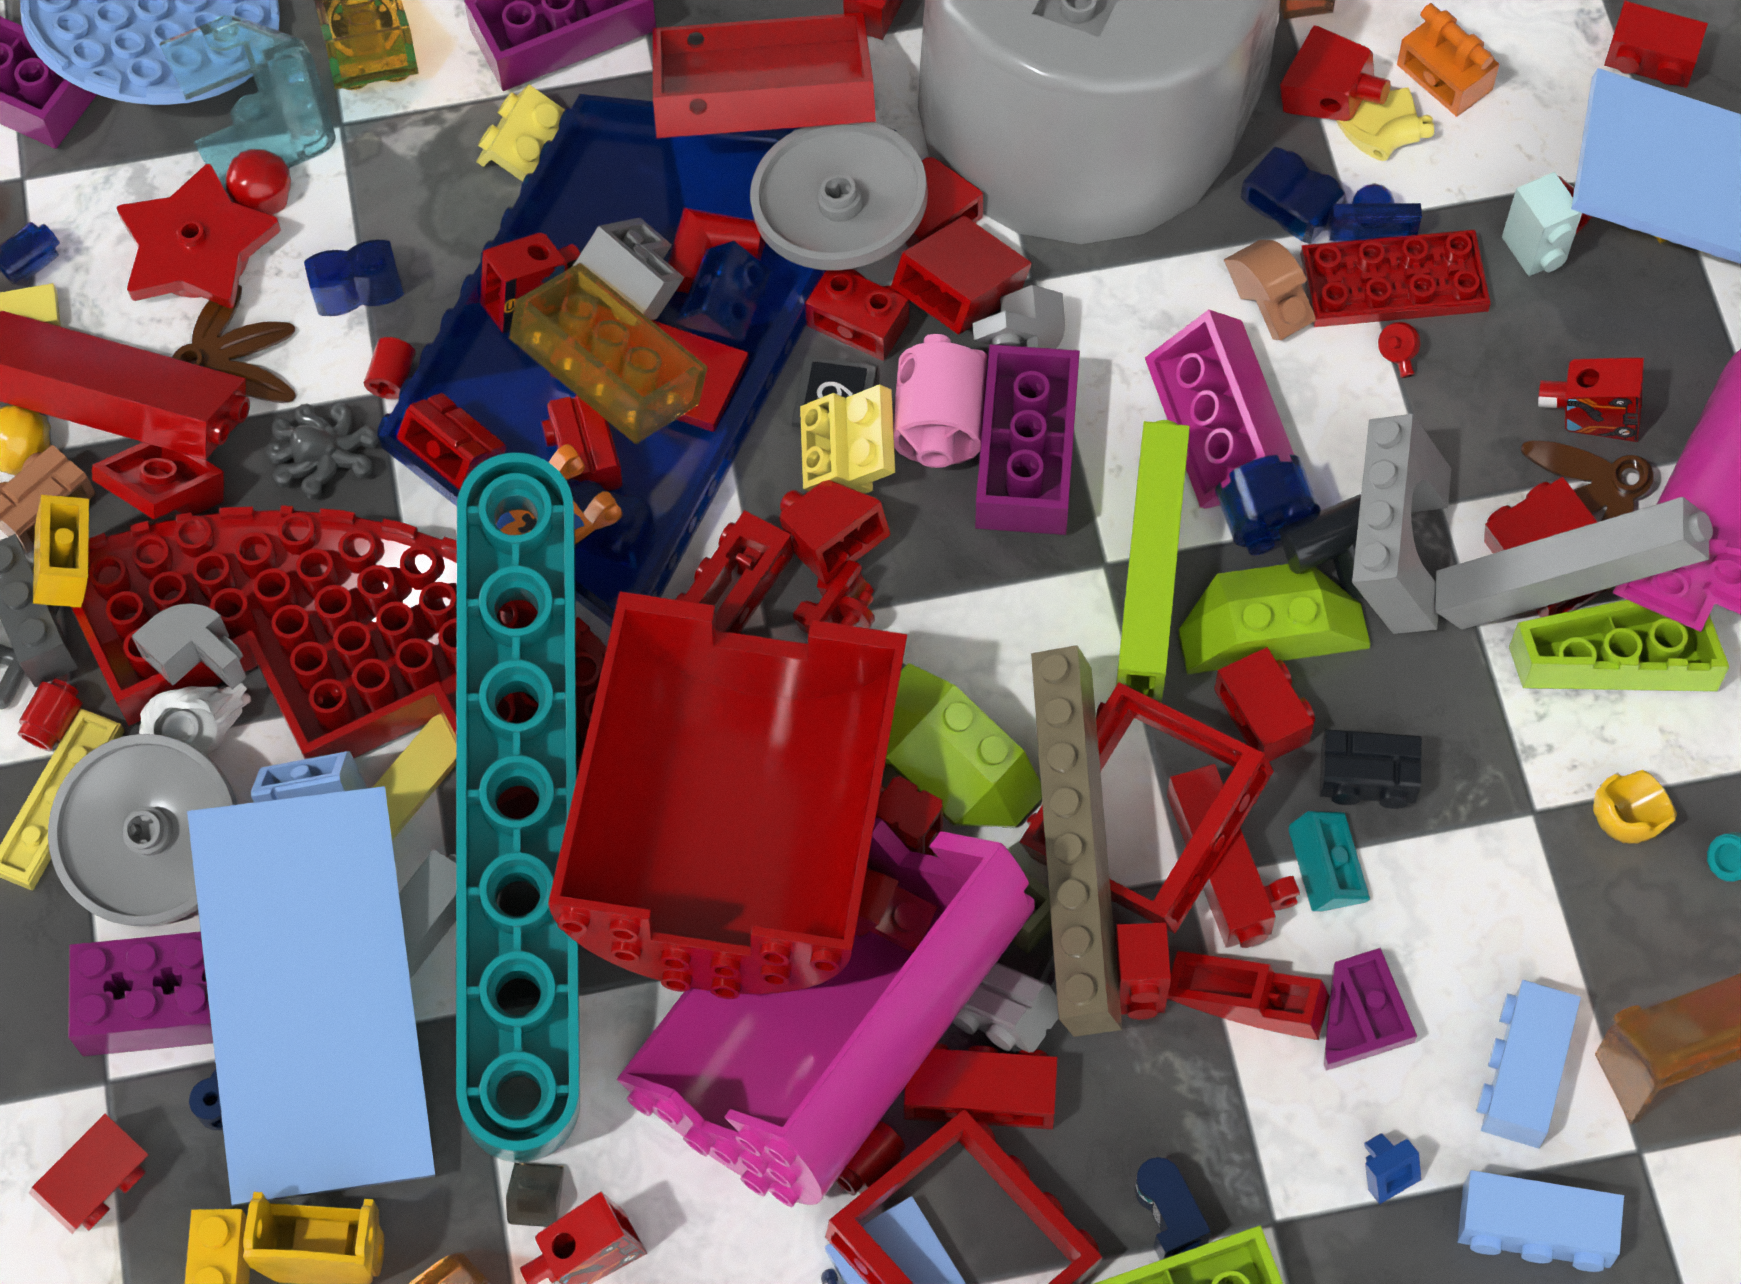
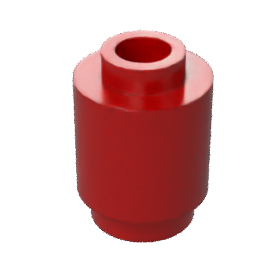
[17,679,83,751]
[836,1121,906,1195]

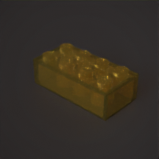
[509,263,708,444]

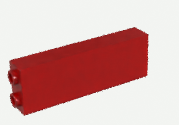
[0,311,250,460]

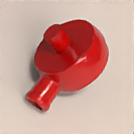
[1378,322,1421,378]

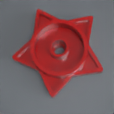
[116,164,281,309]

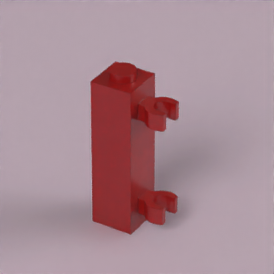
[1167,764,1300,948]

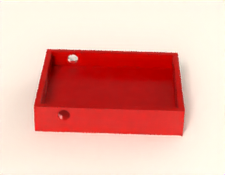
[653,12,876,138]

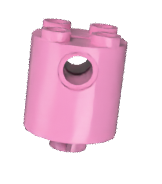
[893,334,988,468]

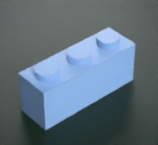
[1476,980,1581,1149]
[1457,1170,1624,1272]

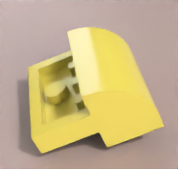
[800,384,895,493]

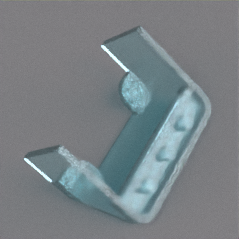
[159,16,336,191]

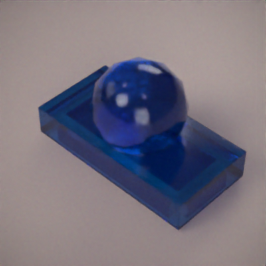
[1328,183,1422,241]

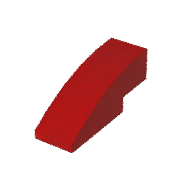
[1167,951,1330,1040]

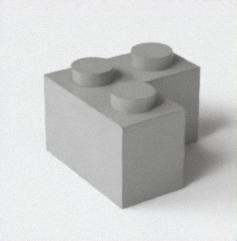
[572,218,685,324]

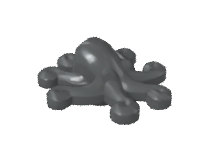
[266,403,379,499]

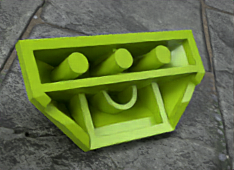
[1178,564,1371,674]
[885,663,1042,828]

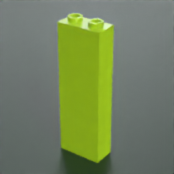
[1116,420,1190,703]

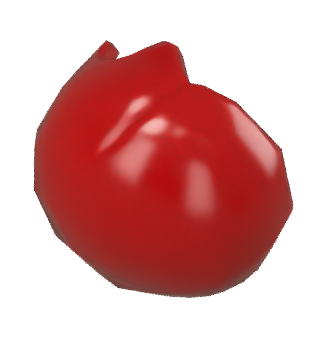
[225,149,291,215]

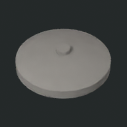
[750,122,928,270]
[48,734,238,927]

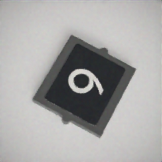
[792,356,877,428]

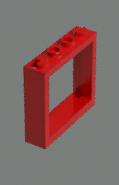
[1019,682,1274,934]
[825,1109,1102,1284]

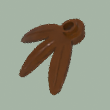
[172,285,295,403]
[1521,440,1654,521]

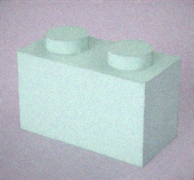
[1502,172,1582,277]

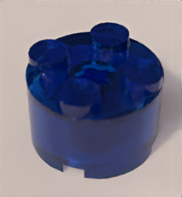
[1215,454,1321,556]

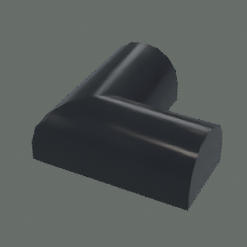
[1278,494,1364,598]

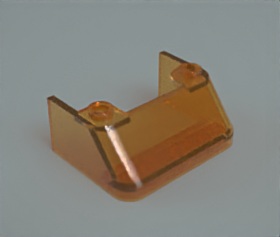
[1595,973,1741,1125]

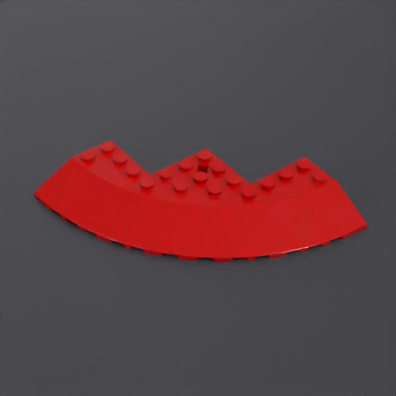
[71,505,607,819]

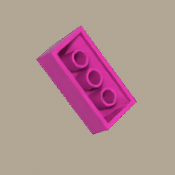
[1145,309,1300,509]

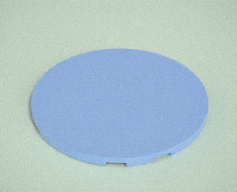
[20,0,280,105]

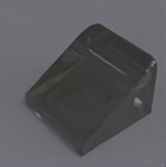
[506,1163,564,1227]

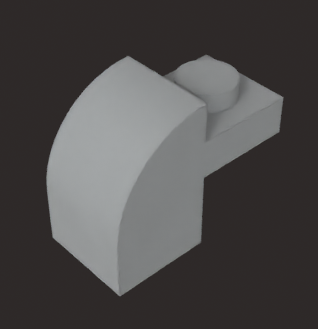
[972,285,1065,349]
[132,604,246,690]

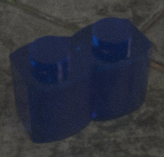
[1240,147,1345,244]
[304,240,404,316]

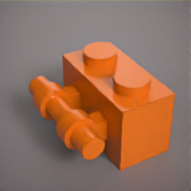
[1397,3,1499,117]

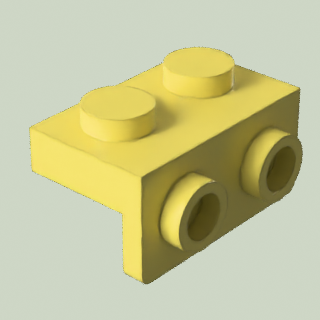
[476,84,571,185]

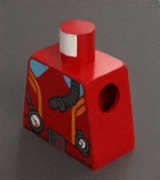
[1538,357,1644,442]
[520,1191,647,1284]

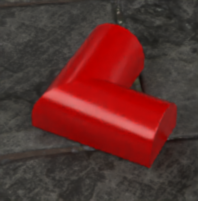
[668,208,765,297]

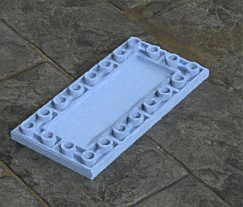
[1571,68,1741,264]
[187,786,435,1207]

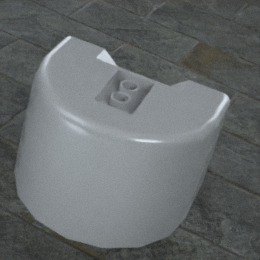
[918,0,1280,244]

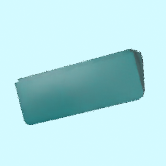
[1289,811,1370,912]

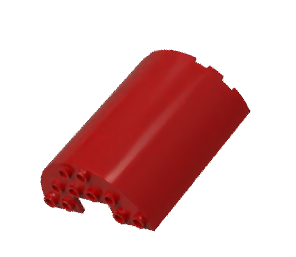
[548,591,908,999]

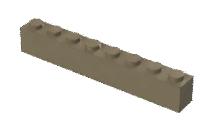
[1031,645,1122,1037]

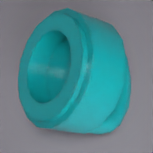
[1707,832,1741,882]

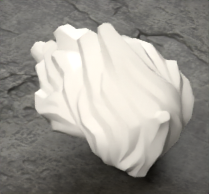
[139,683,251,755]

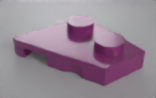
[1323,948,1417,1071]

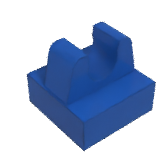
[1364,1133,1421,1204]

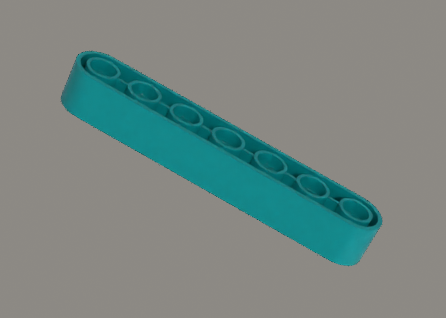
[456,453,580,1163]

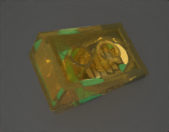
[314,0,419,90]

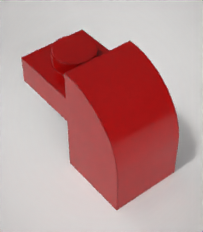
[855,869,937,953]

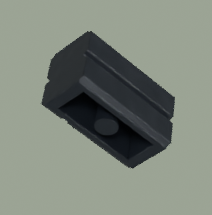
[1320,729,1422,809]

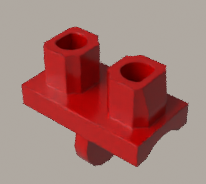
[793,560,875,634]

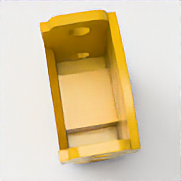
[243,1192,384,1284]

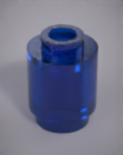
[0,222,60,285]

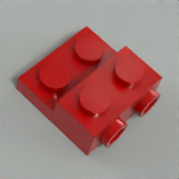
[92,442,224,520]

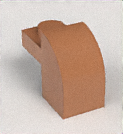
[1223,240,1316,340]

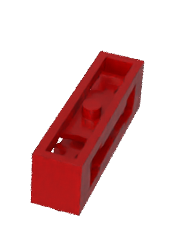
[675,510,793,634]

